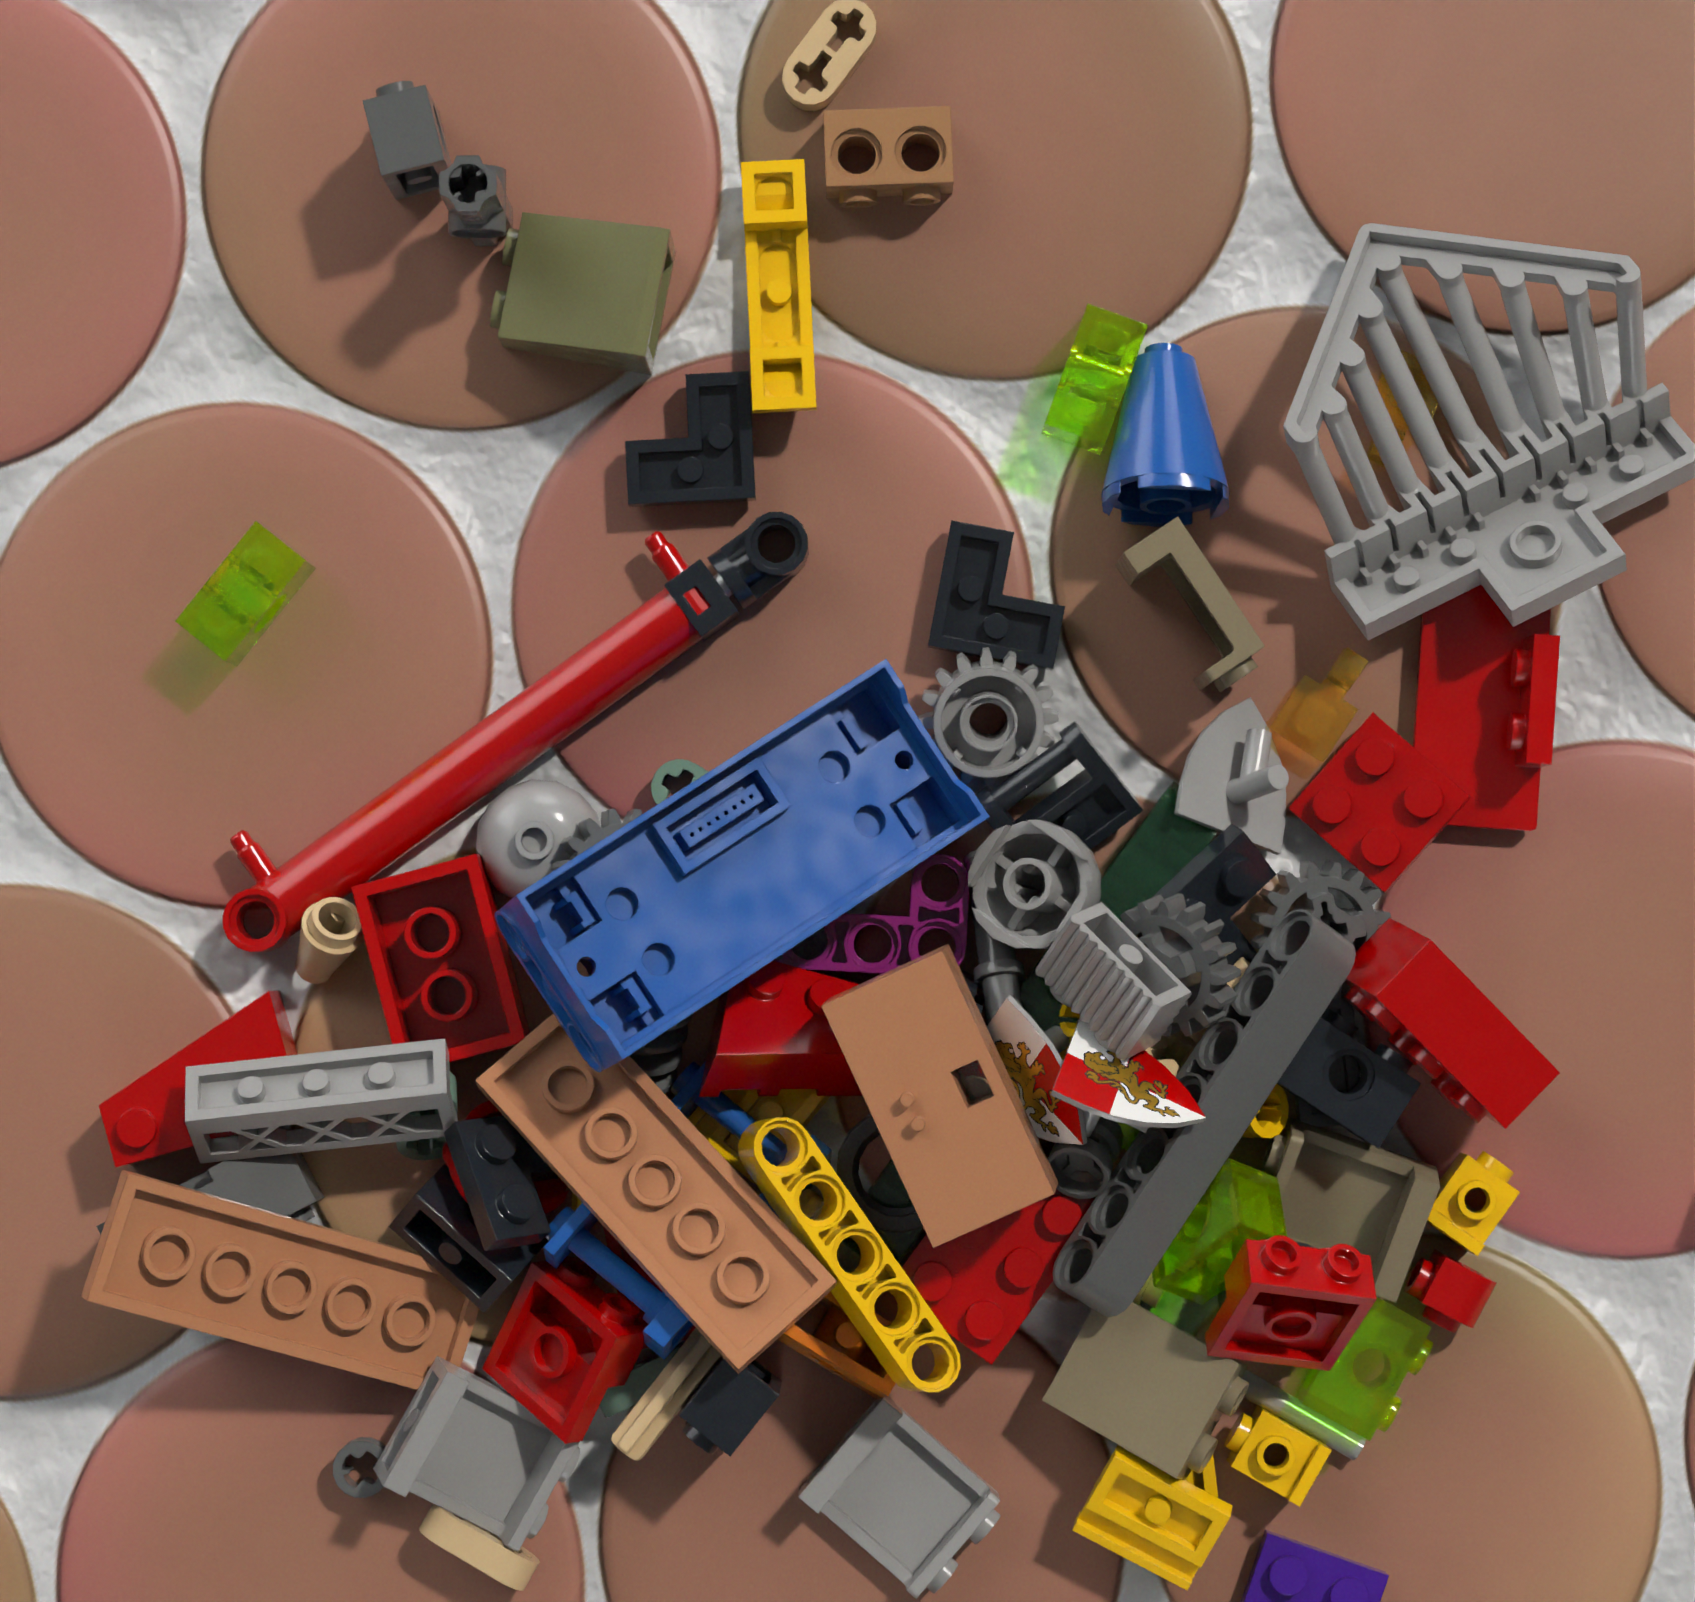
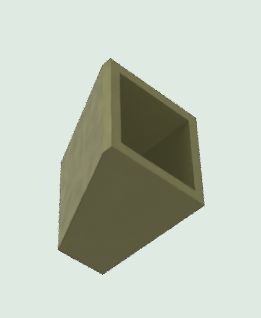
[490,212,676,375]

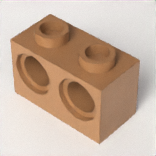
[823,106,954,208]

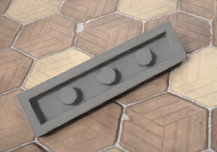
[185,1039,458,1163]

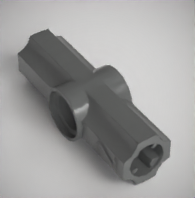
[439,155,513,246]

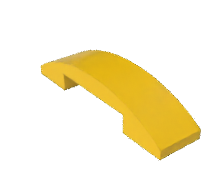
[741,159,817,413]

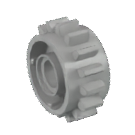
[919,647,1059,790]

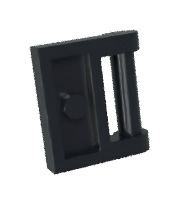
[975,721,1143,850]

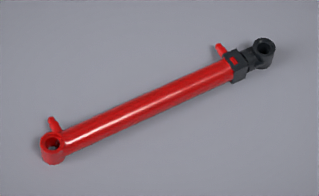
[222,511,809,952]

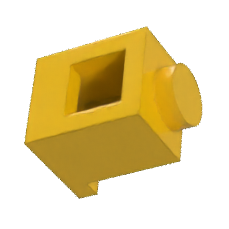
[1427,1151,1520,1256]
[1224,1405,1332,1507]

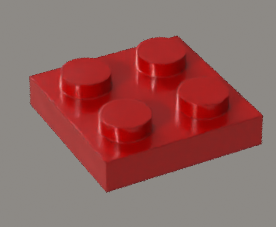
[1289,712,1471,893]

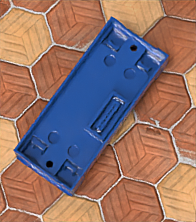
[495,659,990,1073]

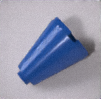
[1101,343,1230,527]

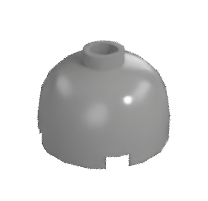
[476,779,601,899]
[968,820,1101,949]

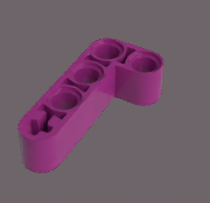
[773,854,969,973]

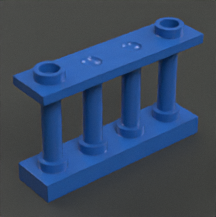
[543,1061,832,1360]

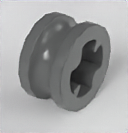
[333,1437,386,1498]

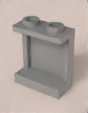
[373,1356,580,1552]
[798,1397,1001,1599]

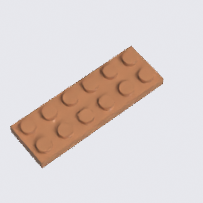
[475,1013,837,1374]
[81,1169,479,1390]

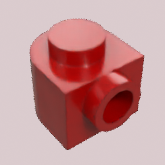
[1404,1249,1497,1334]

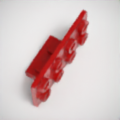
[1413,585,1560,831]

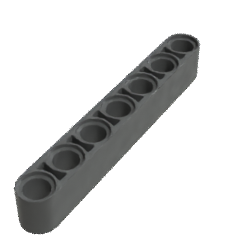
[1052,909,1356,1317]

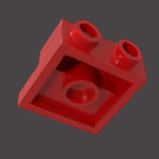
[1205,1235,1377,1371]
[482,1256,646,1444]

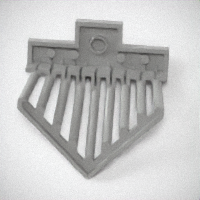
[1283,223,1695,640]

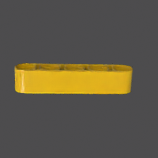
[738,1117,961,1392]

